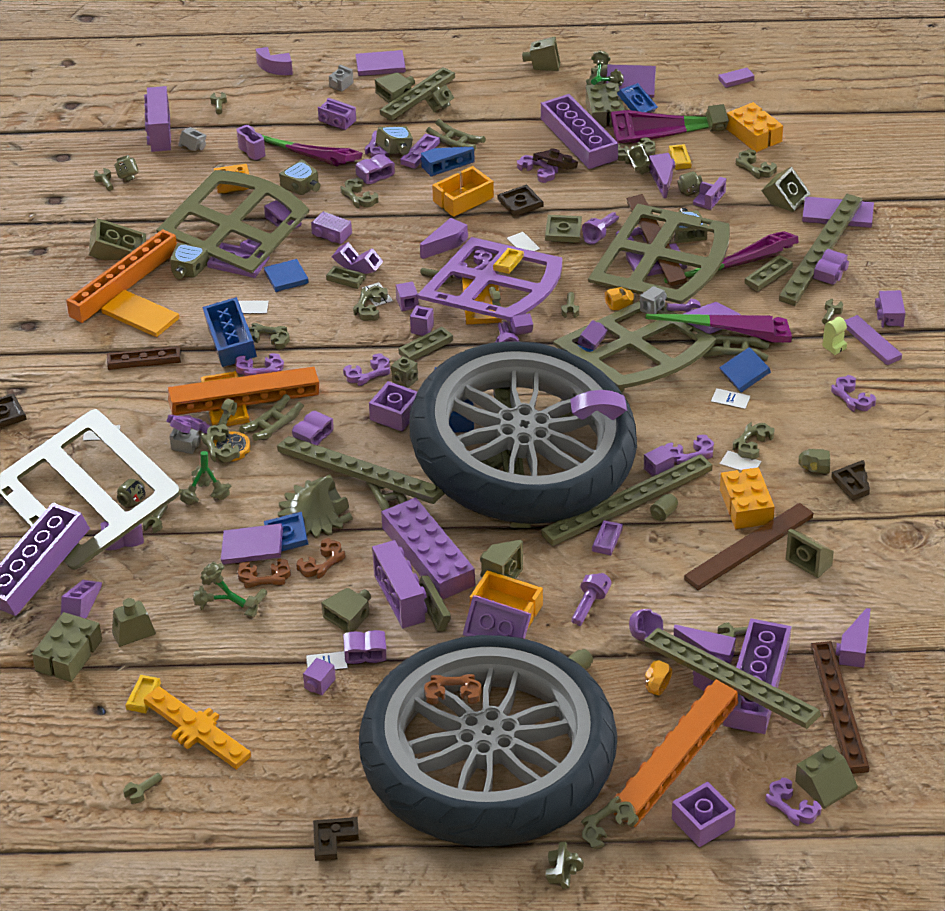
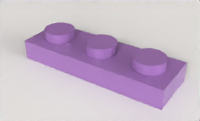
[400,134,440,169]

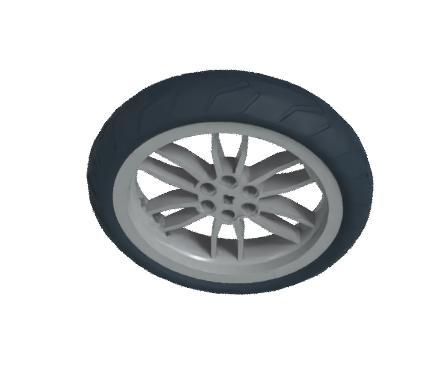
[409,342,637,524]
[359,635,617,847]

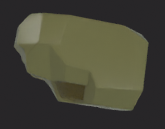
[798,449,830,474]

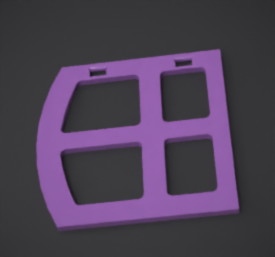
[417,237,562,321]

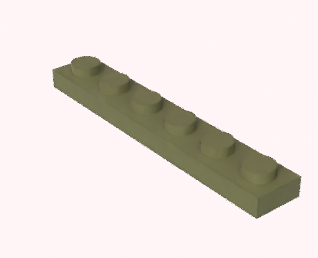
[380,67,455,121]

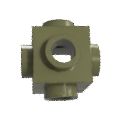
[425,85,454,112]
[391,356,418,388]

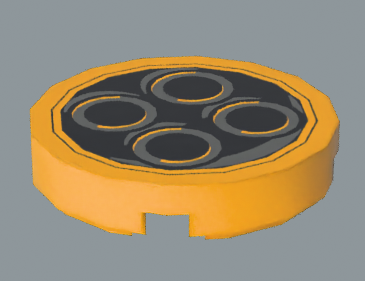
[213,431,251,461]

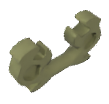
[618,138,656,164]
[735,149,777,179]
[340,178,379,208]
[353,286,388,321]
[248,323,290,349]
[733,422,775,460]
[201,424,240,462]
[581,796,639,850]

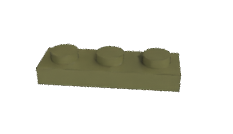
[745,255,793,291]
[398,327,453,361]
[419,575,451,631]

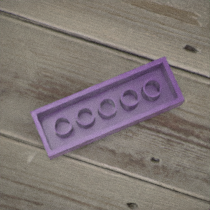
[541,94,618,169]
[381,497,475,599]
[0,503,90,616]
[723,618,792,734]

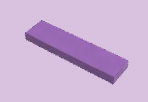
[844,315,902,365]

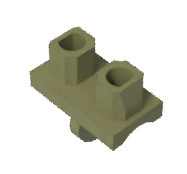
[627,144,651,174]
[546,842,584,889]

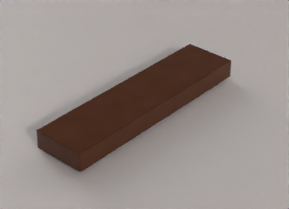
[107,346,181,370]

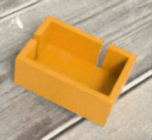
[726,102,783,152]
[432,166,494,217]
[720,467,775,529]
[470,570,543,630]

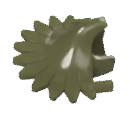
[278,474,353,538]

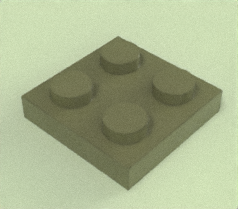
[545,215,582,243]

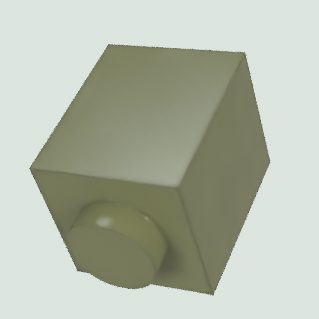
[706,104,729,132]

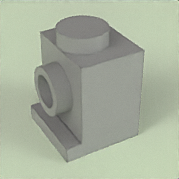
[329,65,354,92]
[178,127,207,151]
[640,286,667,314]
[169,428,201,454]

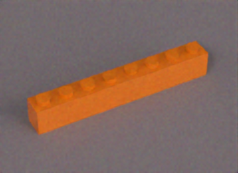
[66,229,177,323]
[168,367,319,416]
[614,679,739,828]

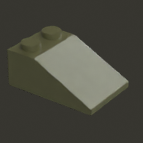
[89,218,146,260]

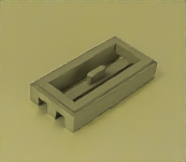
[326,266,366,289]

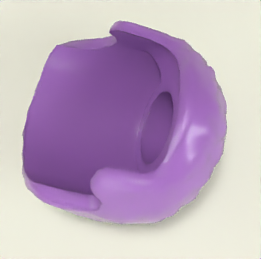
[629,609,663,642]

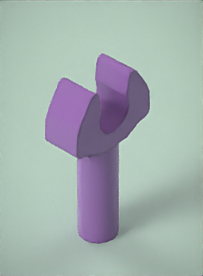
[666,299,701,312]

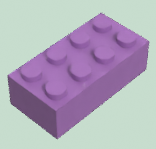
[144,86,171,152]
[372,540,427,629]

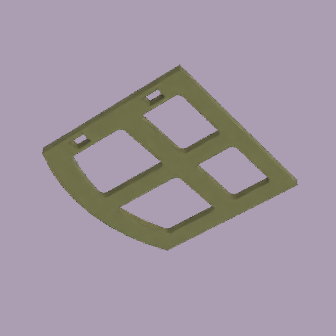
[156,170,309,274]
[588,204,730,304]
[553,301,716,389]

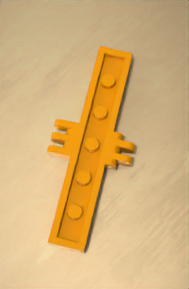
[144,686,251,770]

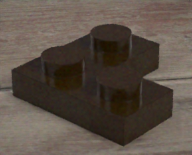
[313,817,359,861]

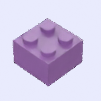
[369,381,417,431]
[672,782,736,847]

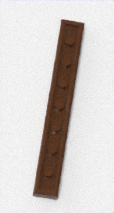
[626,194,687,287]
[684,503,814,590]
[811,641,870,774]

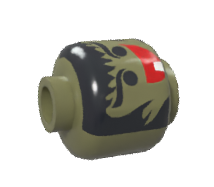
[117,479,146,507]

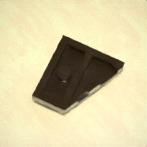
[532,148,579,170]
[831,460,870,501]

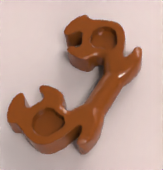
[296,538,345,579]
[237,559,291,588]
[424,674,481,704]

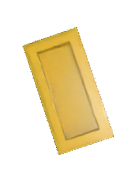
[668,144,692,170]
[493,248,524,274]
[125,675,161,714]

